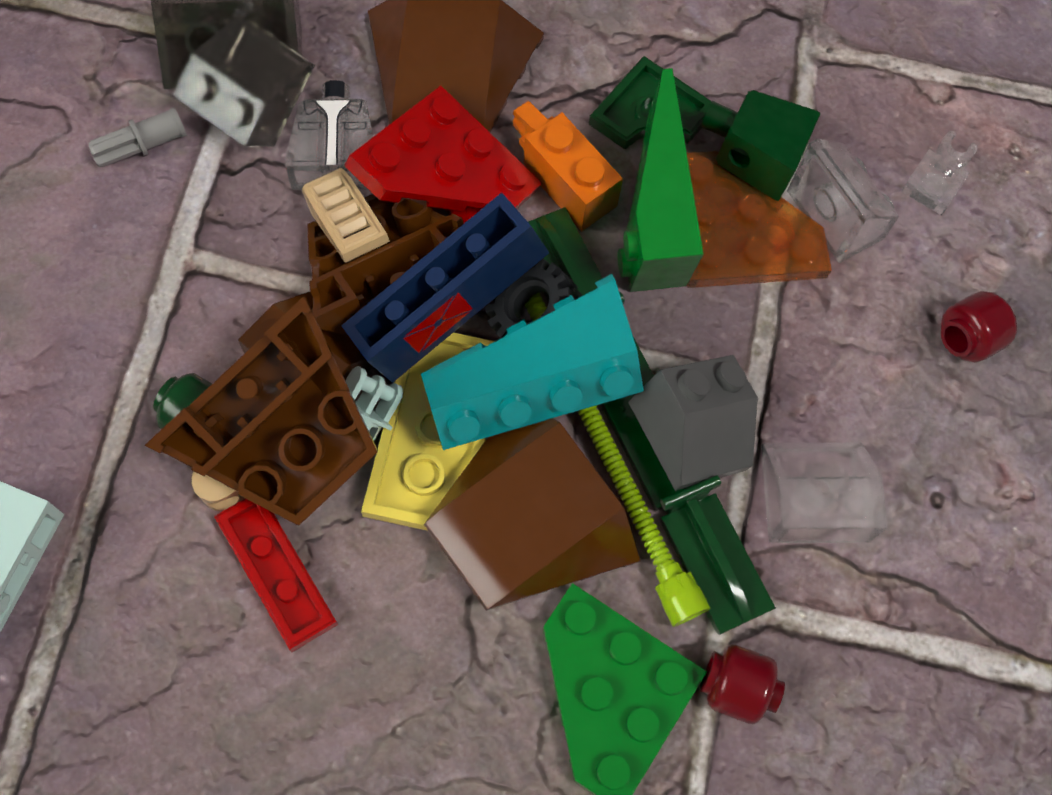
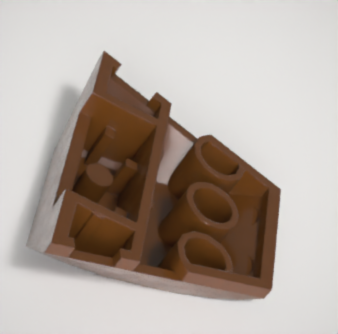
[368,0,544,132]
[307,194,464,336]
[144,296,378,526]
[424,418,640,611]

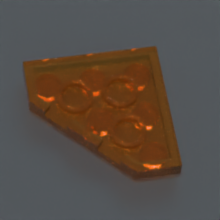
[687,151,832,288]

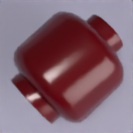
[941,291,1017,363]
[701,644,785,724]

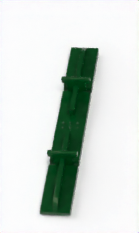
[528,207,776,635]

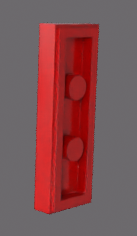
[214,498,338,653]

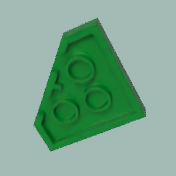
[543,583,707,795]

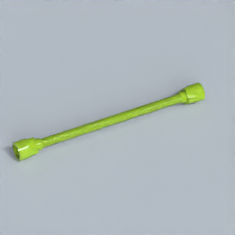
[524,293,711,627]

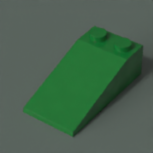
[618,68,704,292]

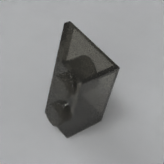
[173,15,315,147]

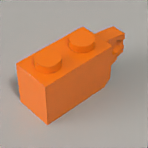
[513,101,623,232]

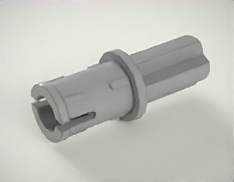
[88,107,187,167]

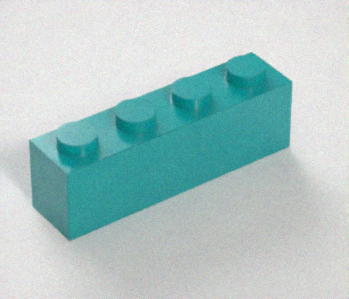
[421,274,644,450]

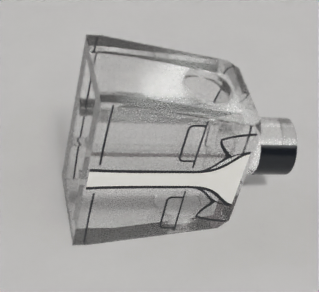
[285,80,373,190]

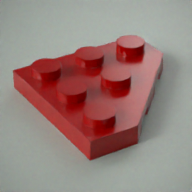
[344,85,542,211]

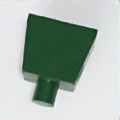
[700,90,821,201]

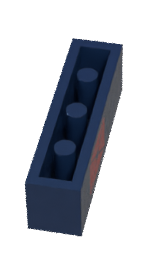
[341,192,549,383]

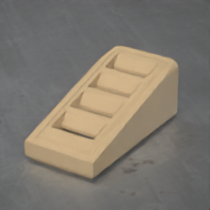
[302,168,390,262]

